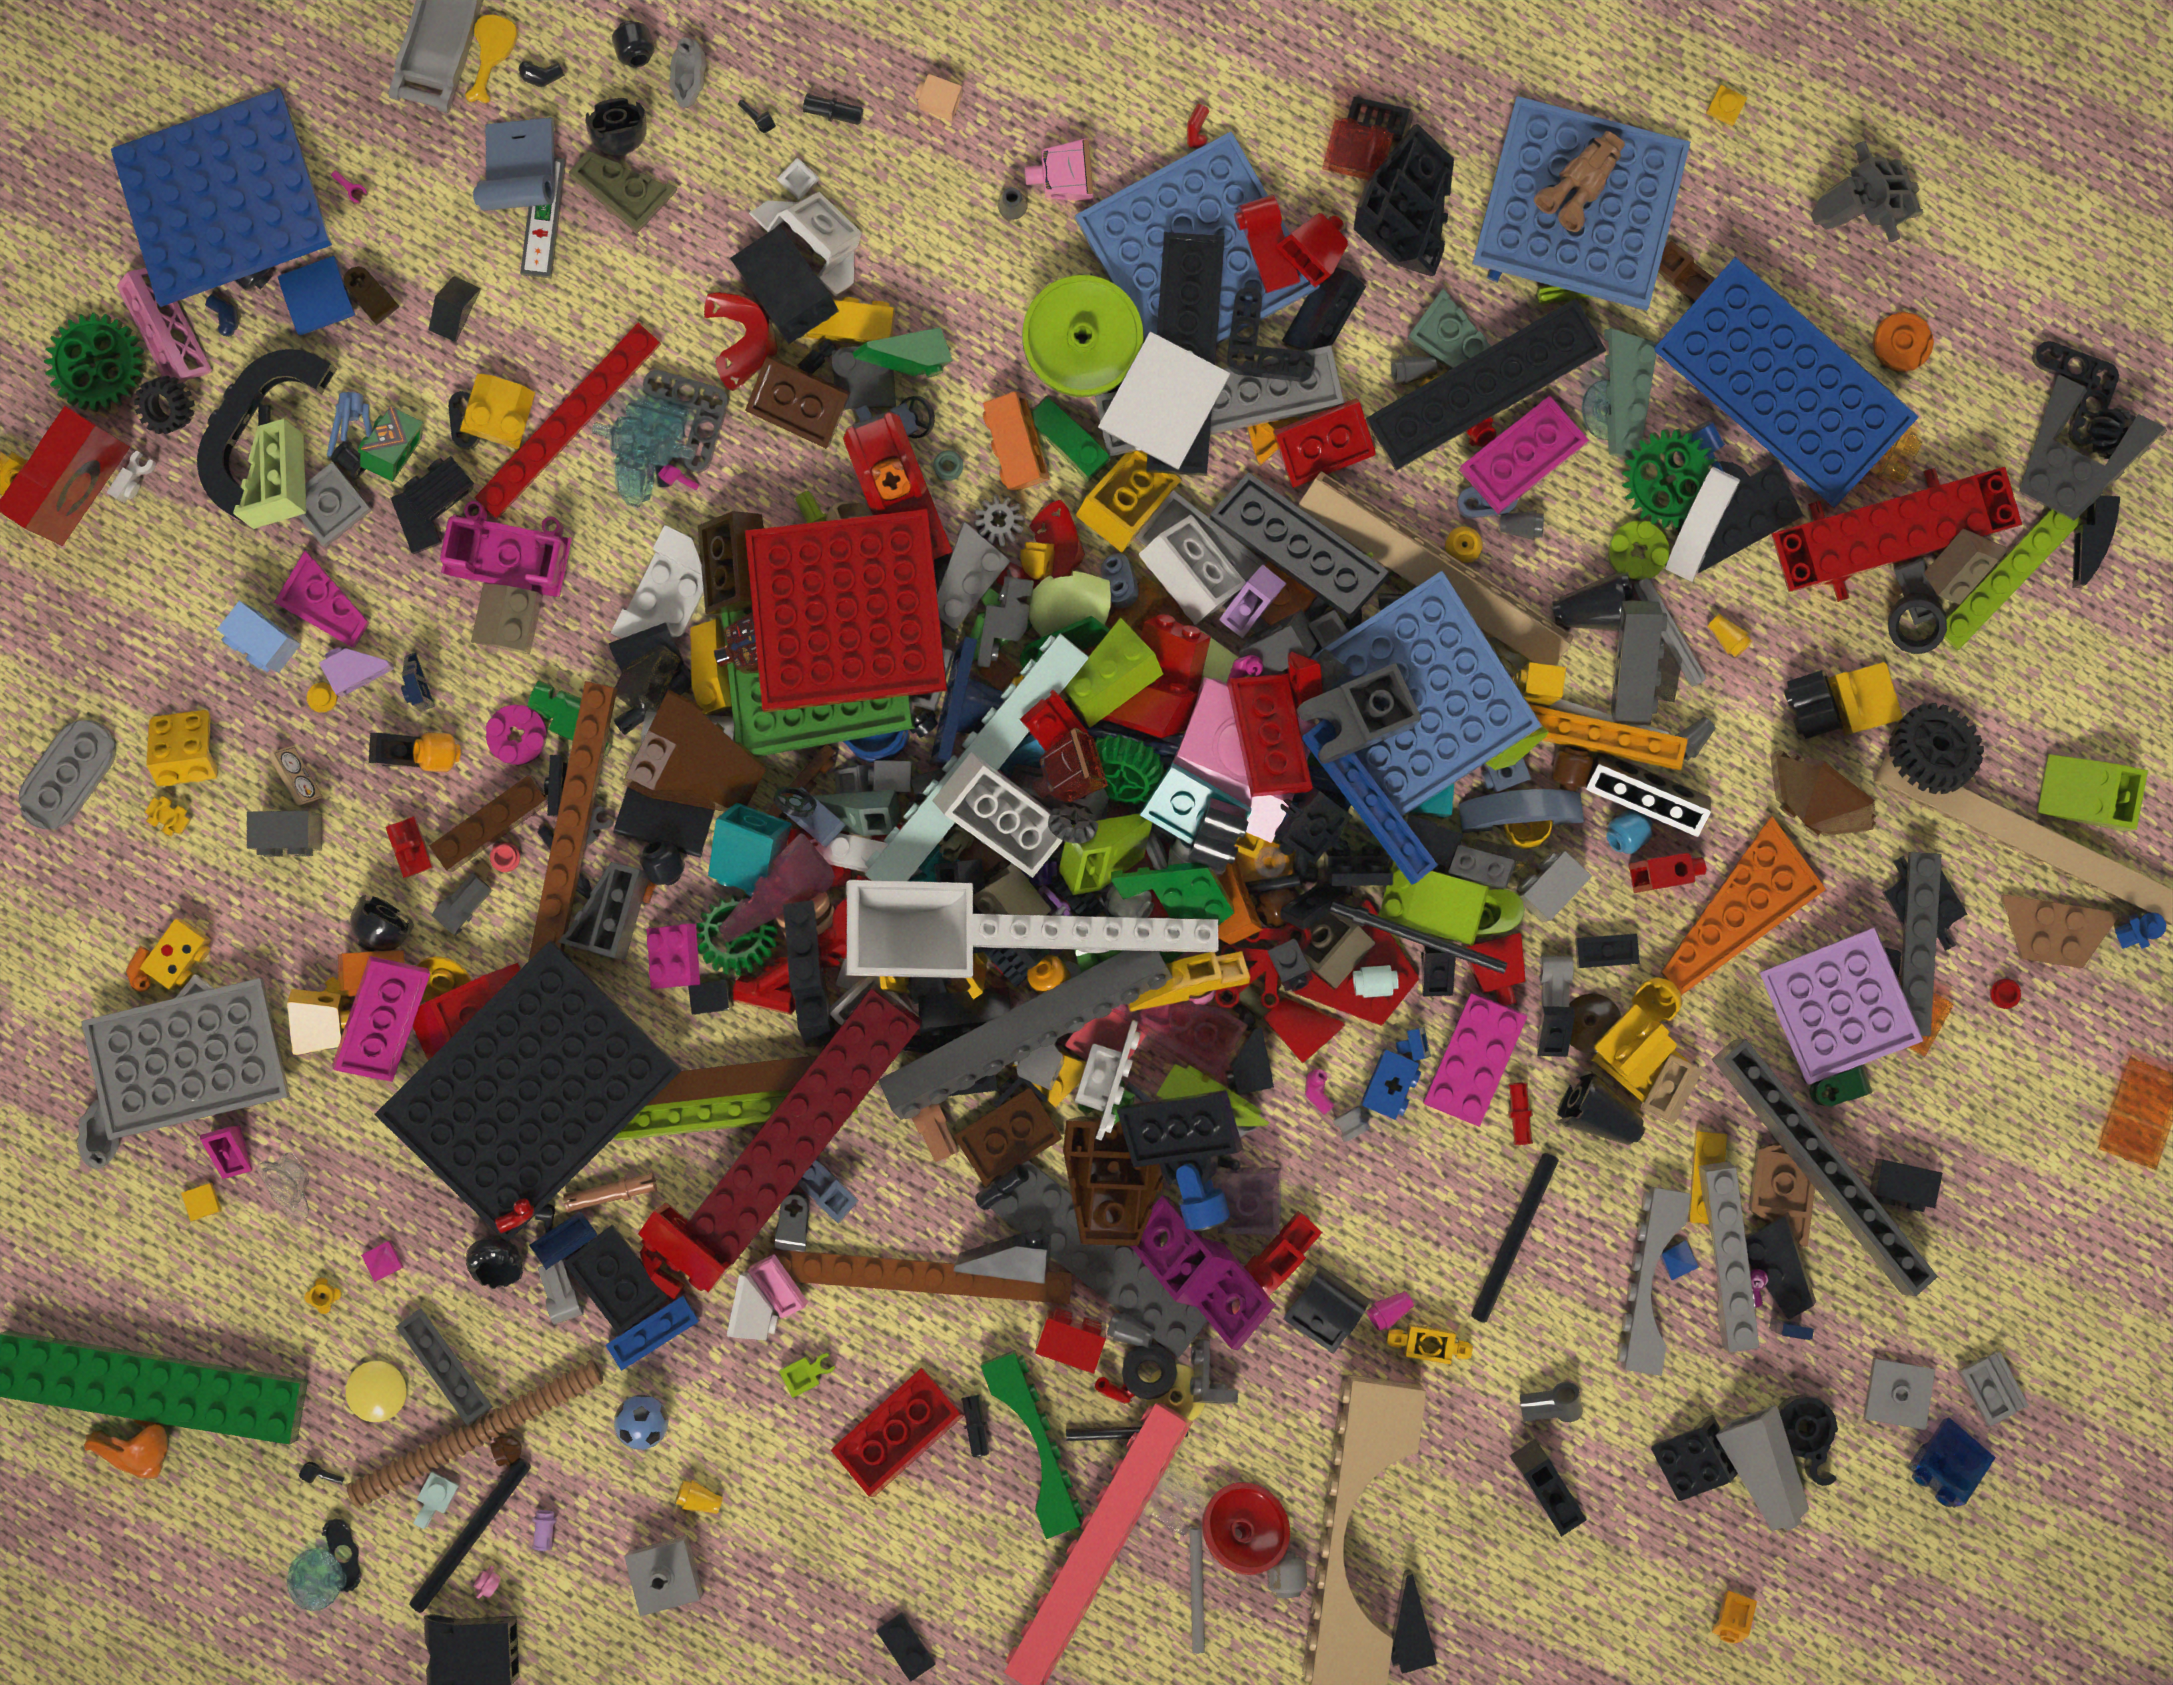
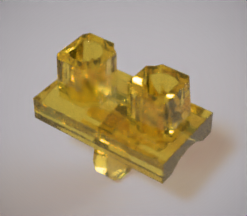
[1875,427,1923,483]

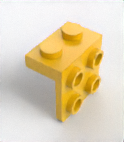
[146,710,218,787]

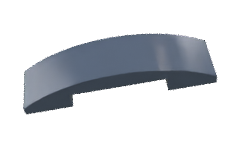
[1459,789,1584,833]
[797,1159,859,1223]

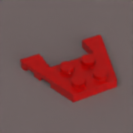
[1292,899,1419,1026]

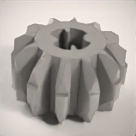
[974,495,1025,547]

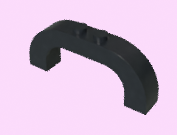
[197,349,337,522]

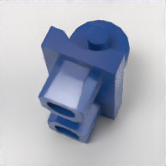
[2114,912,2166,949]

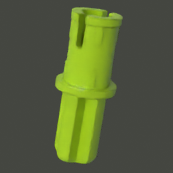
[1537,285,1593,304]
[795,491,827,523]

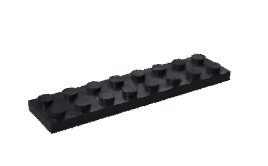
[1146,232,1225,476]
[1366,299,1606,471]

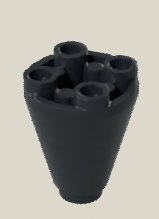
[1552,571,1634,632]

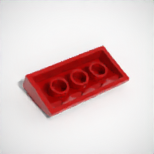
[831,1368,965,1497]

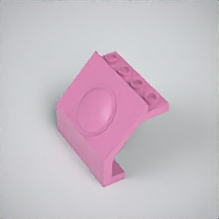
[1165,677,1315,842]

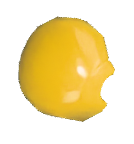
[1503,820,1553,849]
[1632,977,1683,1022]

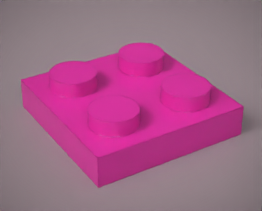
[646,924,700,989]

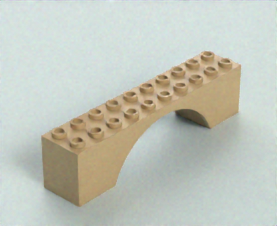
[1302,1374,1426,1685]

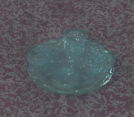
[287,1548,346,1611]

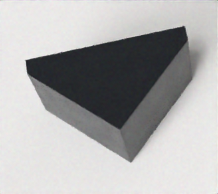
[428,276,481,343]

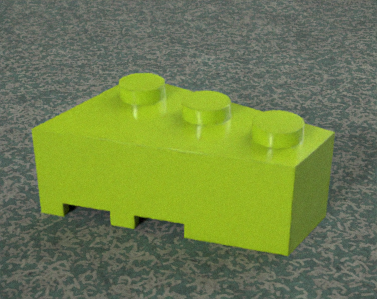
[1064,617,1163,728]

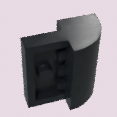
[1283,1265,1370,1354]

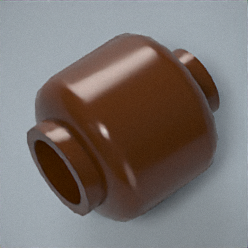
[1552,746,1595,792]
[1255,887,1300,928]

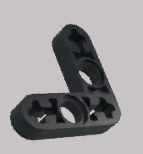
[1227,287,1315,382]
[2032,341,2119,447]

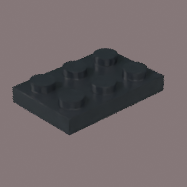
[564,1225,669,1335]

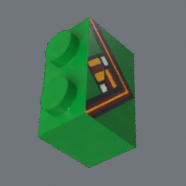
[358,406,423,482]

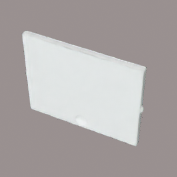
[1098,332,1230,470]

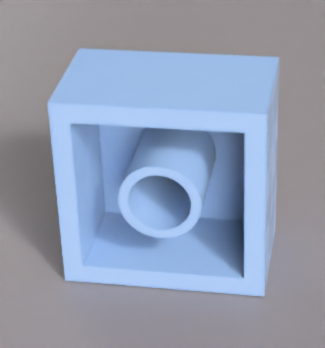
[217,601,301,673]

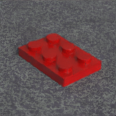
[1273,398,1376,488]

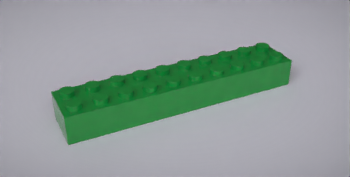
[0,1330,308,1445]

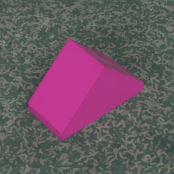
[200,1125,252,1179]

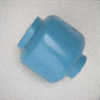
[1606,809,1652,854]

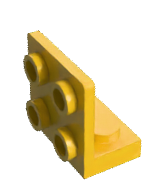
[1828,662,1903,736]

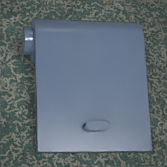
[473,117,555,211]

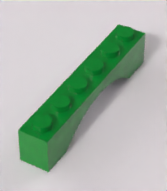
[980,1350,1084,1539]

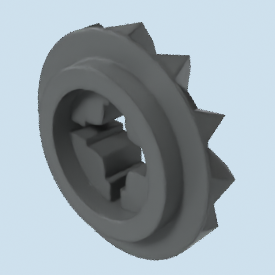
[1048,804,1098,843]

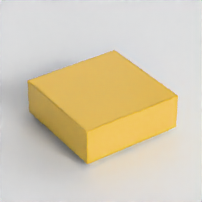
[181,1183,222,1222]

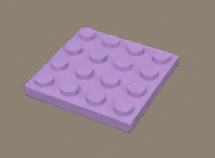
[1760,927,1924,1085]

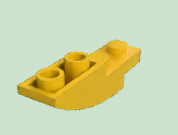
[1128,951,1250,1012]

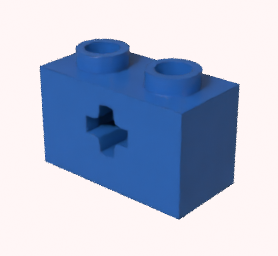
[1360,1049,1421,1120]

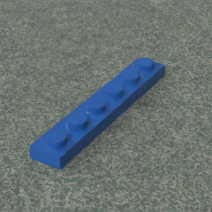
[1302,719,1438,885]

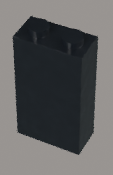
[730,225,839,344]

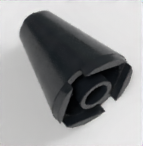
[1557,1070,1645,1145]

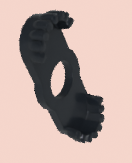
[322,1518,361,1592]

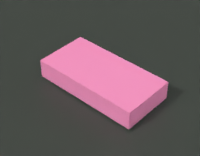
[748,1254,808,1319]

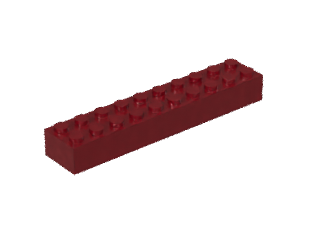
[684,983,923,1265]

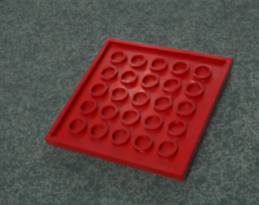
[745,509,947,712]

